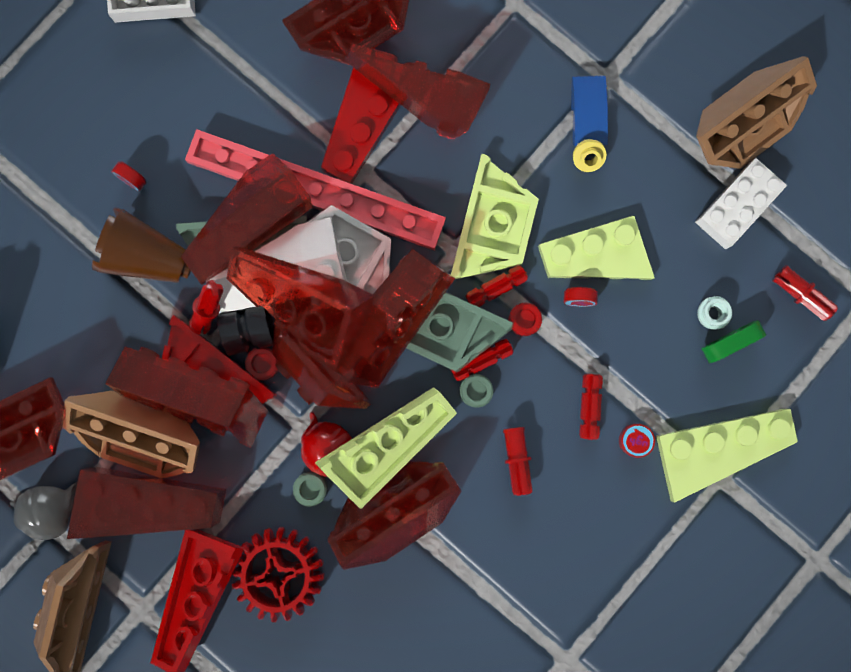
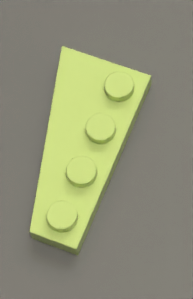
[315,387,457,509]
[656,409,798,503]

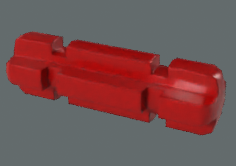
[465,265,528,307]
[450,339,514,381]
[579,374,603,440]

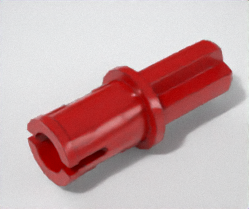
[772,265,838,321]
[189,280,224,335]
[503,427,532,496]

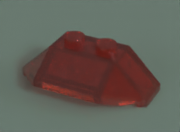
[282,0,410,65]
[273,302,373,409]
[0,377,66,481]
[327,461,461,570]

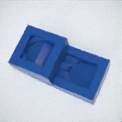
[571,76,608,146]

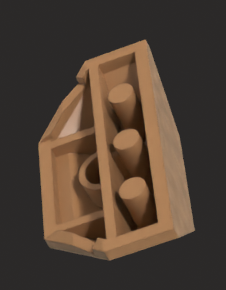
[696,56,817,169]
[63,390,200,478]
[33,540,111,672]

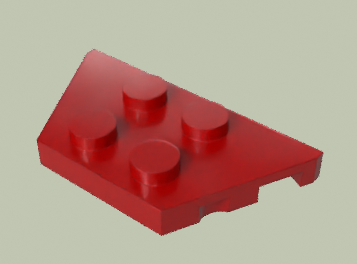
[156,315,277,429]

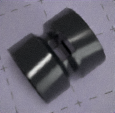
[217,304,276,356]

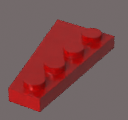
[321,41,418,184]
[150,528,244,672]

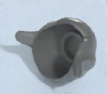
[10,482,82,540]

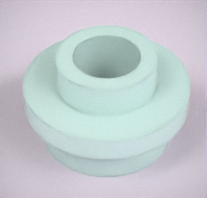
[697,296,732,330]

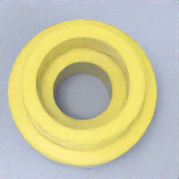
[573,139,607,172]

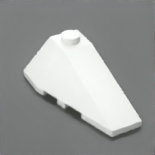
[208,217,347,314]

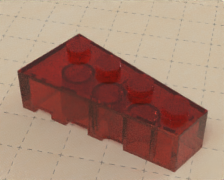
[318,249,455,388]
[105,347,268,448]
[67,467,226,539]

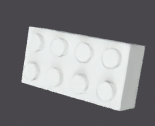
[107,0,196,23]
[695,158,787,249]

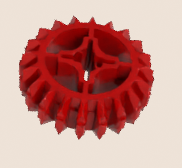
[232,527,325,623]

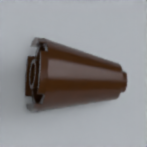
[92,207,194,283]

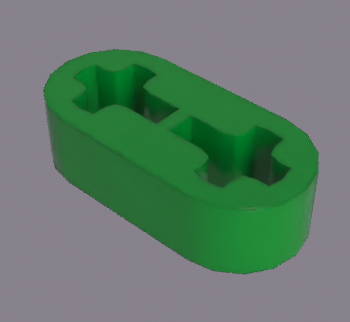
[701,320,767,364]

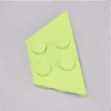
[450,154,539,279]

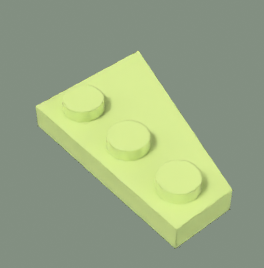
[538,216,655,280]

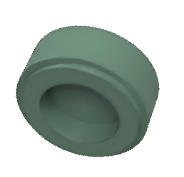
[460,374,493,408]
[293,472,328,507]

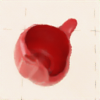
[301,412,352,477]

